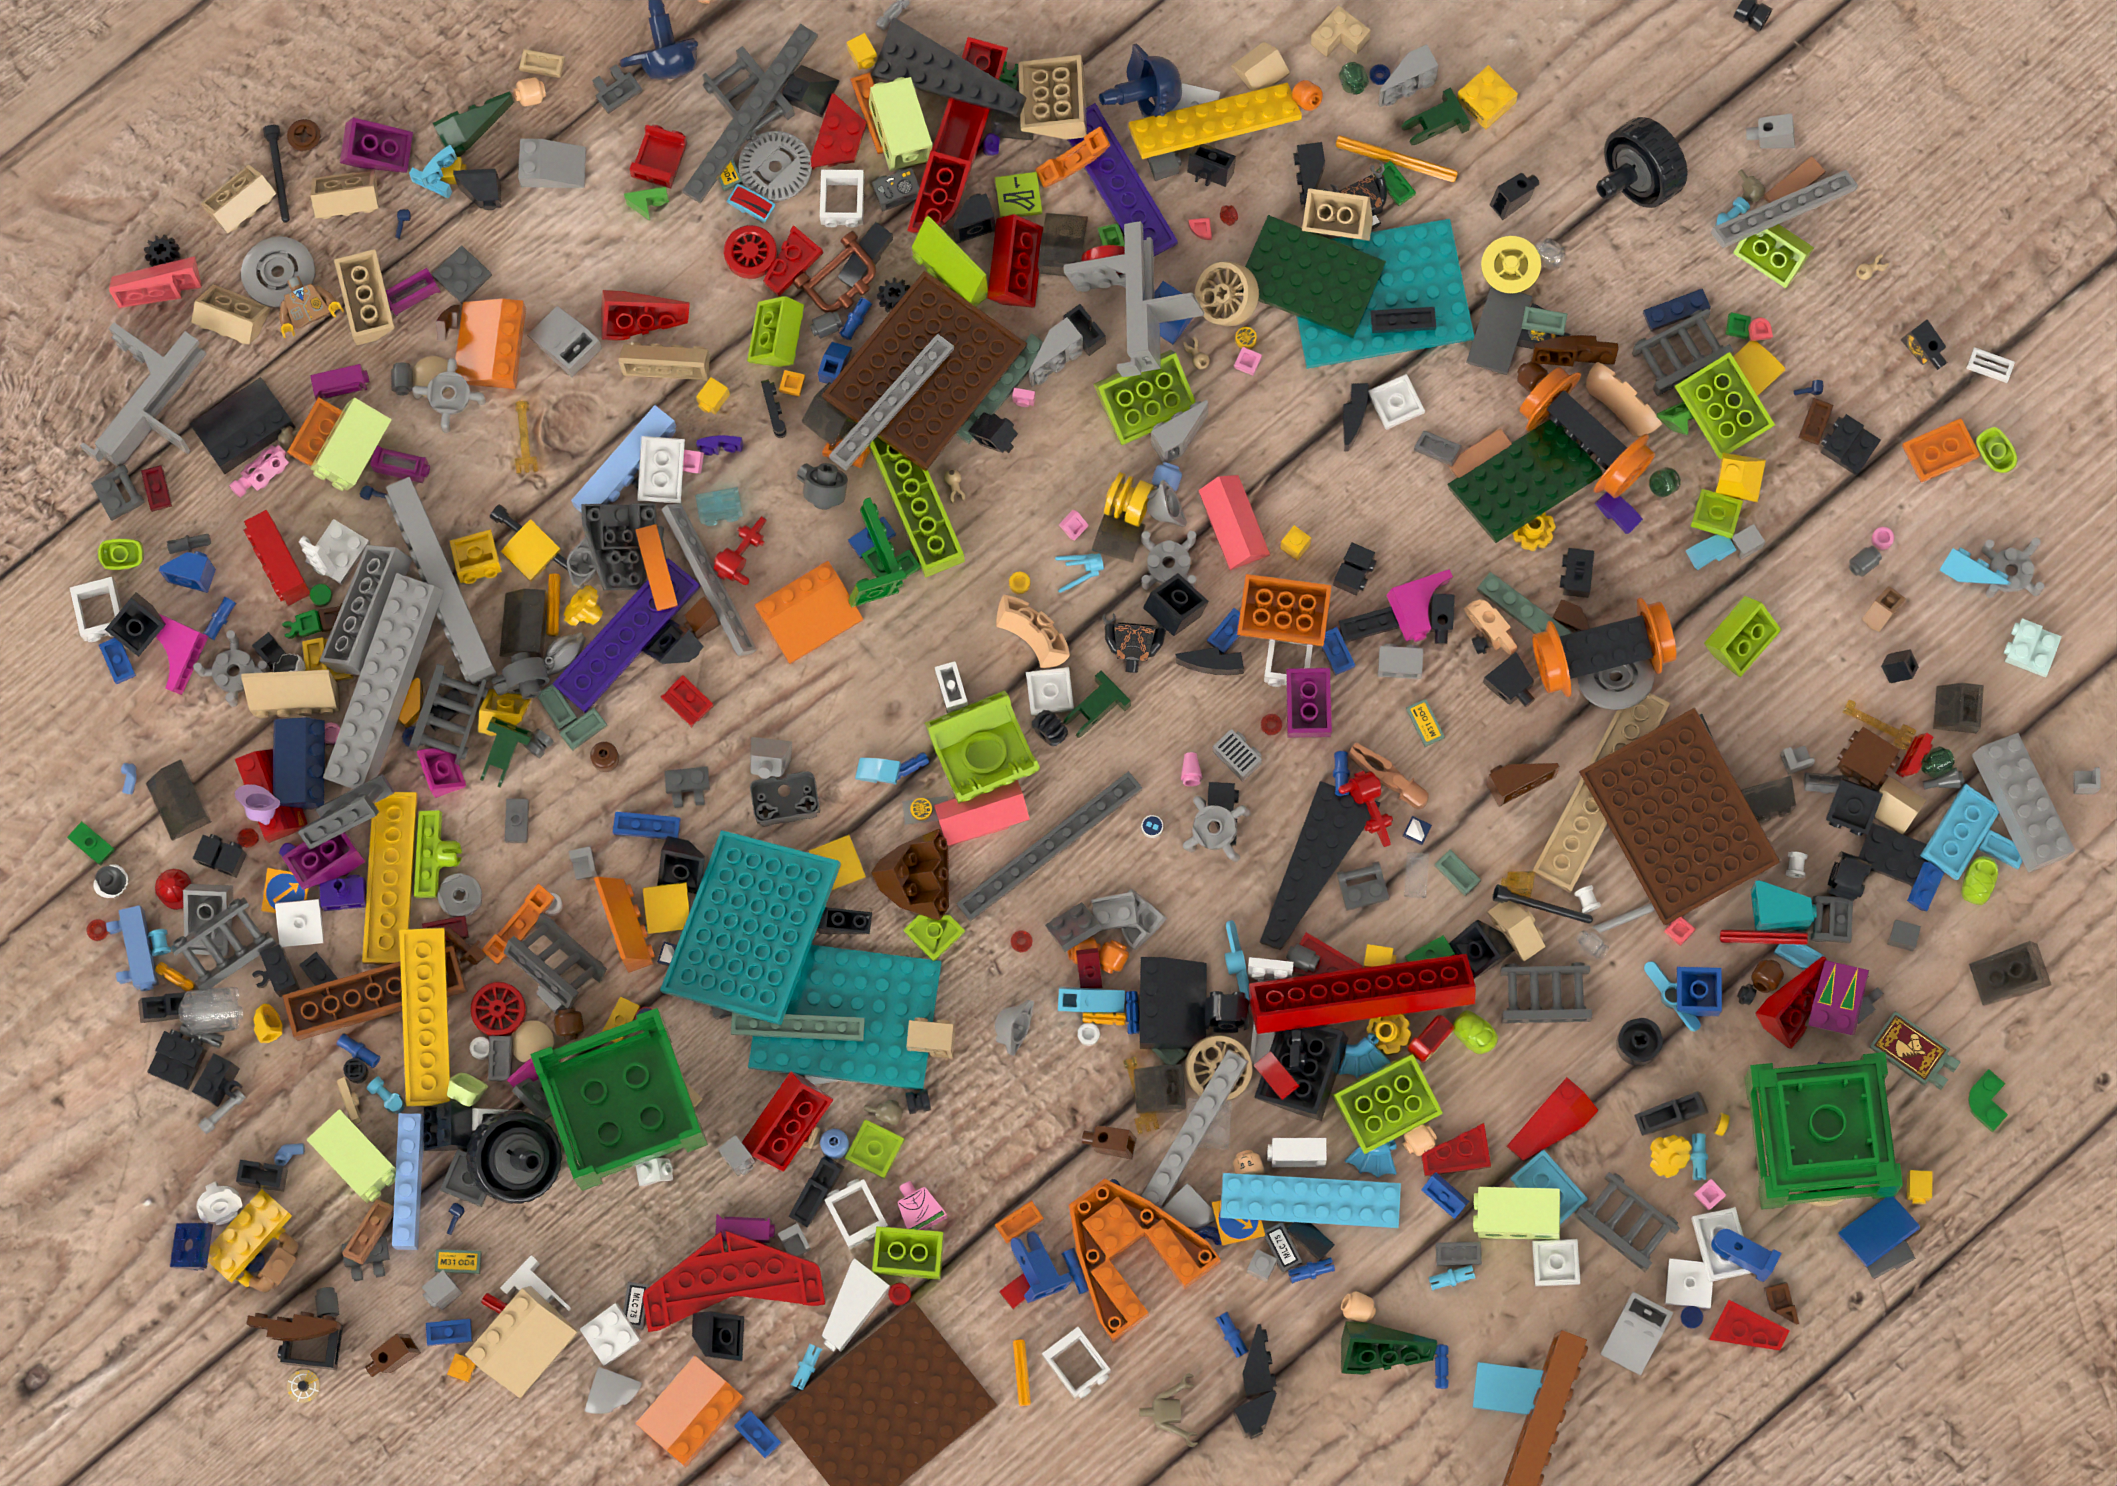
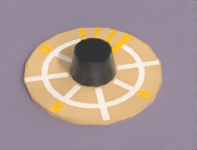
[287,1369,320,1403]

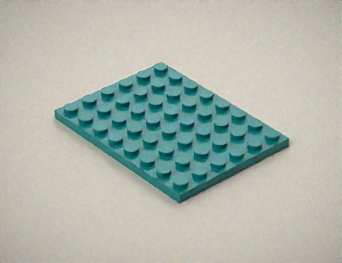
[1296,219,1474,369]
[660,830,841,1025]
[748,945,942,1090]

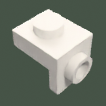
[636,1158,673,1186]

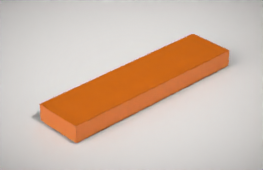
[850,72,884,154]

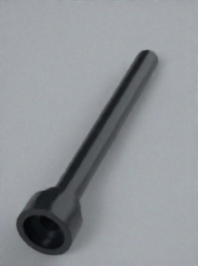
[263,125,290,223]
[490,504,568,571]
[1492,884,1593,924]

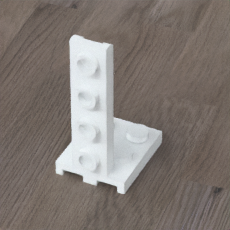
[299,519,370,585]
[1247,957,1293,1064]

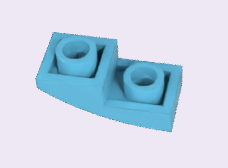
[420,145,457,187]
[1686,535,1737,570]
[855,758,901,784]

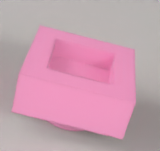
[1234,347,1262,376]
[1012,388,1035,407]
[683,450,704,474]
[1059,510,1089,541]
[1694,1179,1726,1211]

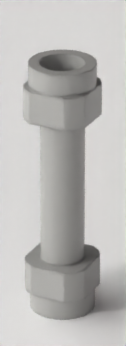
[198,1089,246,1134]

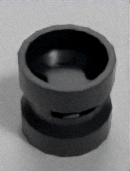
[343,1058,369,1084]
[905,1089,931,1115]

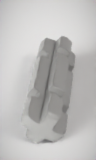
[876,0,910,30]

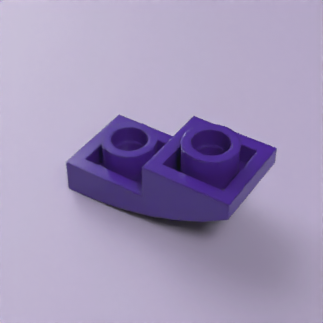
[696,435,743,456]
[1595,491,1643,534]

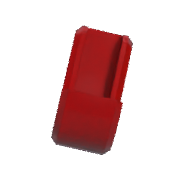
[1408,1015,1455,1063]

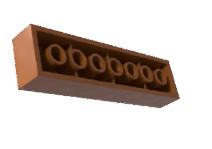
[282,946,468,1041]
[1502,1330,1588,1486]

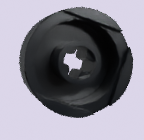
[1827,851,1872,901]
[1205,991,1249,1033]
[1616,1018,1663,1066]

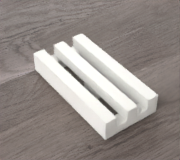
[1966,347,2015,383]

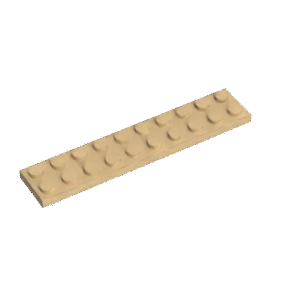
[1532,685,1670,893]

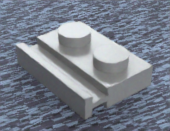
[1091,892,1139,932]

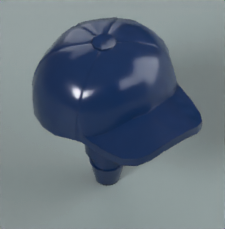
[620,0,698,80]
[1099,43,1182,118]

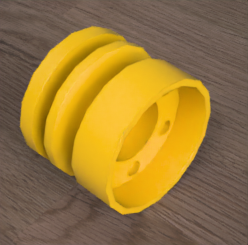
[1104,472,1155,527]

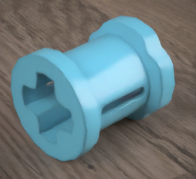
[148,929,171,956]

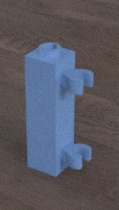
[106,905,159,991]

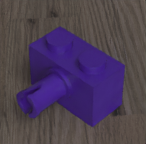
[319,875,367,911]

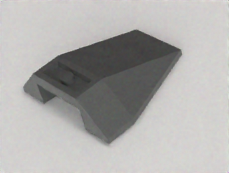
[581,503,656,590]

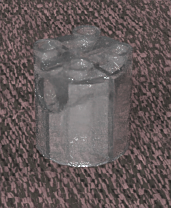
[179,987,243,1035]

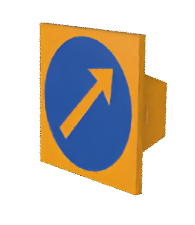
[261,868,309,913]
[1211,1200,1265,1246]

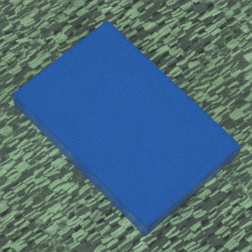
[1838,1197,1920,1267]

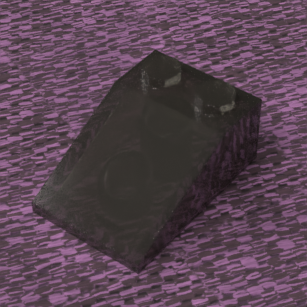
[1038,213,1088,276]
[1969,941,2052,1006]

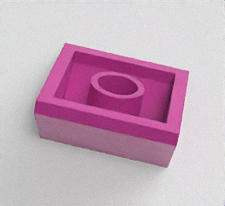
[417,748,466,798]

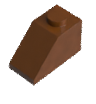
[684,596,719,639]

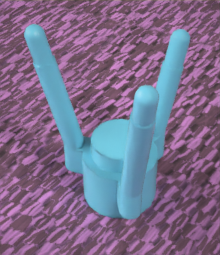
[1055,553,1104,593]

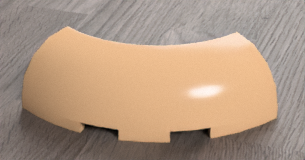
[1586,362,1662,436]
[996,595,1070,668]

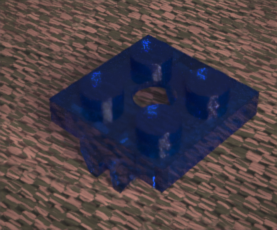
[170,1223,213,1271]

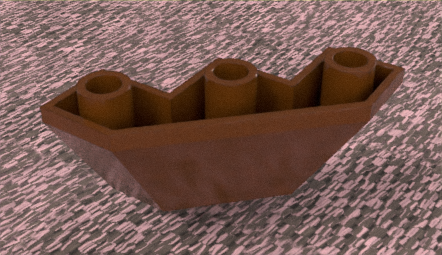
[871,829,949,920]

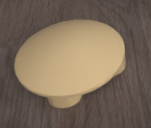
[412,356,451,397]
[511,1020,554,1063]

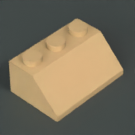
[200,165,277,233]
[310,169,379,219]
[1302,188,1373,241]
[191,284,271,344]

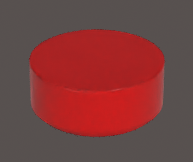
[888,1282,911,1306]

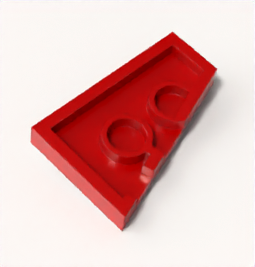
[763,225,824,296]
[1292,932,1363,975]
[1421,1123,1491,1177]
[1709,1299,1790,1351]

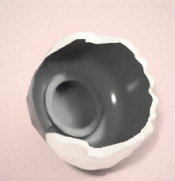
[273,653,306,672]
[94,864,128,898]

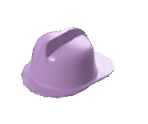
[235,785,280,825]

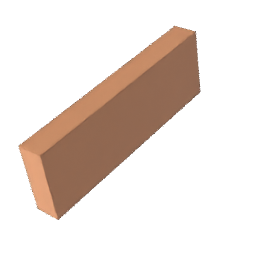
[1764,156,1826,203]
[1447,428,1512,478]
[342,1199,394,1265]

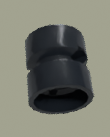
[1733,0,1773,32]

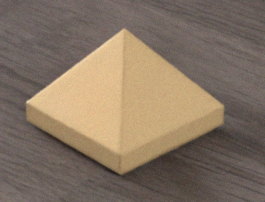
[801,1127,820,1149]

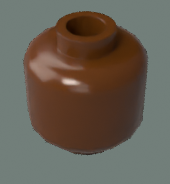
[1517,361,1549,393]
[590,742,619,772]
[1751,960,1784,993]
[554,1008,584,1041]

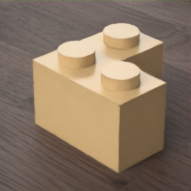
[1311,5,1371,57]
[1487,901,1545,961]
[907,1018,955,1058]

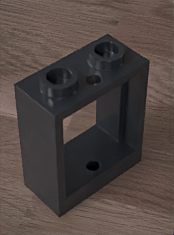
[278,1318,343,1370]

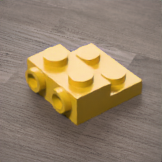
[450,529,502,584]

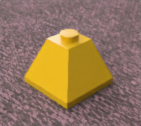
[1715,453,1766,502]
[478,689,532,736]

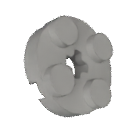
[438,873,482,917]

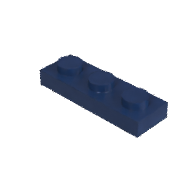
[1643,288,1711,331]

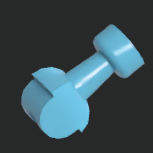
[1715,197,1750,226]
[366,1076,405,1114]

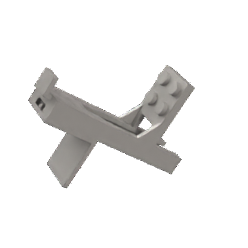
[1064,221,1204,377]
[80,322,206,467]

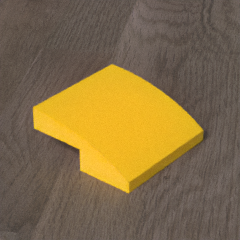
[1733,341,1785,396]
[501,519,561,582]
[302,637,353,681]
[808,835,866,891]
[643,882,690,934]

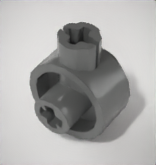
[797,463,848,510]
[492,652,550,699]

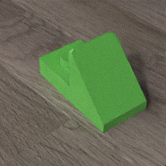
[624,187,669,220]
[1098,223,1125,247]
[1657,401,1694,435]

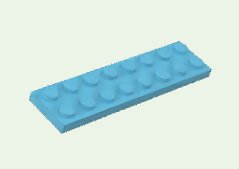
[1220,1173,1401,1228]

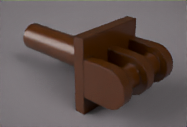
[445,926,485,965]

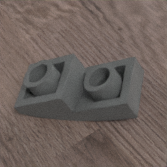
[1867,1239,1916,1279]

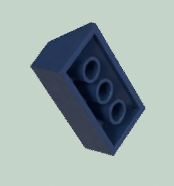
[273,717,325,810]

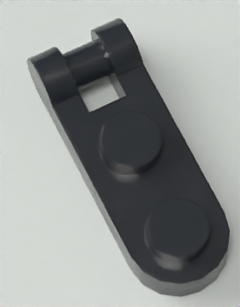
[761,379,787,438]

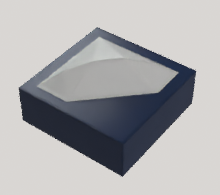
[1402,816,1432,845]
[657,941,677,966]

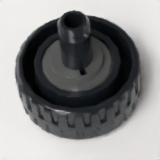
[1596,117,1688,208]
[466,1110,562,1204]

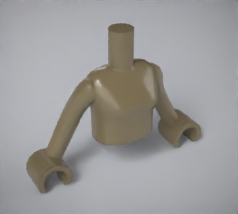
[1139,1373,1198,1447]

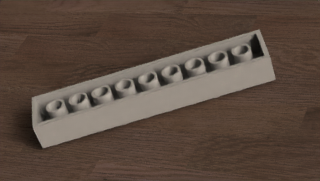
[385,477,498,686]
[323,573,444,789]

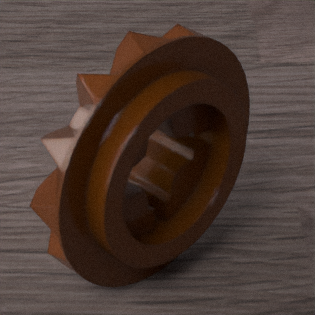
[287,119,321,152]

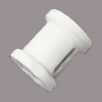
[1785,852,1808,878]
[1574,885,1601,913]

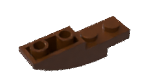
[1531,335,1619,367]
[246,1311,341,1341]

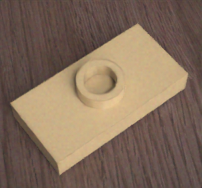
[519,49,565,78]
[337,1077,362,1124]

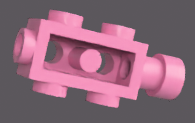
[229,445,289,498]

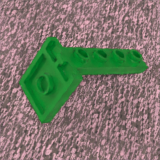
[848,497,907,608]

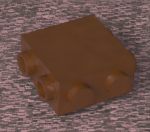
[1837,727,1900,790]

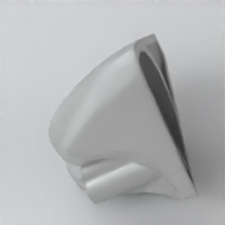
[1147,480,1187,527]
[567,537,597,589]
[544,632,586,676]
[995,1000,1034,1056]

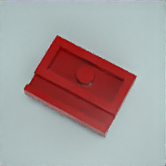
[660,675,714,728]
[1895,733,1934,778]

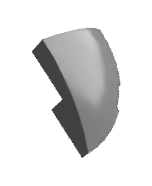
[1121,889,1167,950]
[1162,1183,1216,1229]
[585,1367,642,1414]

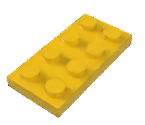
[201,1189,292,1283]

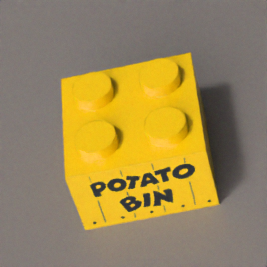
[1457,65,1518,130]

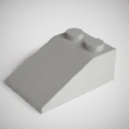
[518,139,586,188]
[183,884,233,956]

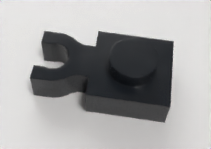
[1290,1030,1307,1072]

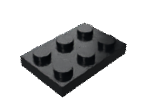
[1858,823,1928,886]

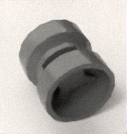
[524,728,554,759]

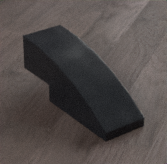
[838,222,893,288]
[1343,383,1368,452]
[1175,647,1244,675]
[138,991,211,1023]
[1634,1091,1709,1136]
[788,1156,844,1228]

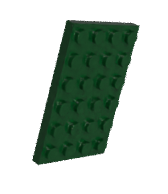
[1238,215,1386,338]
[1447,419,1603,543]

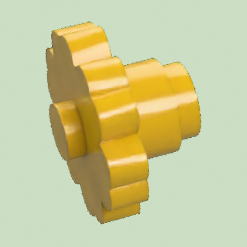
[1512,512,1556,551]
[563,585,603,626]
[1367,1014,1412,1055]
[1650,1134,1692,1178]

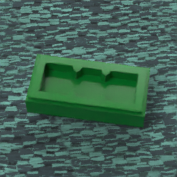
[1373,160,1416,206]
[67,821,115,866]
[1405,935,1454,962]

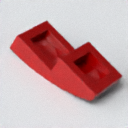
[1254,1051,1299,1100]
[999,1273,1030,1310]

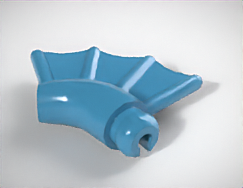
[1338,1033,1390,1078]
[1345,1139,1397,1178]

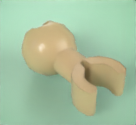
[1856,254,1889,280]
[1183,337,1209,369]
[944,469,965,504]

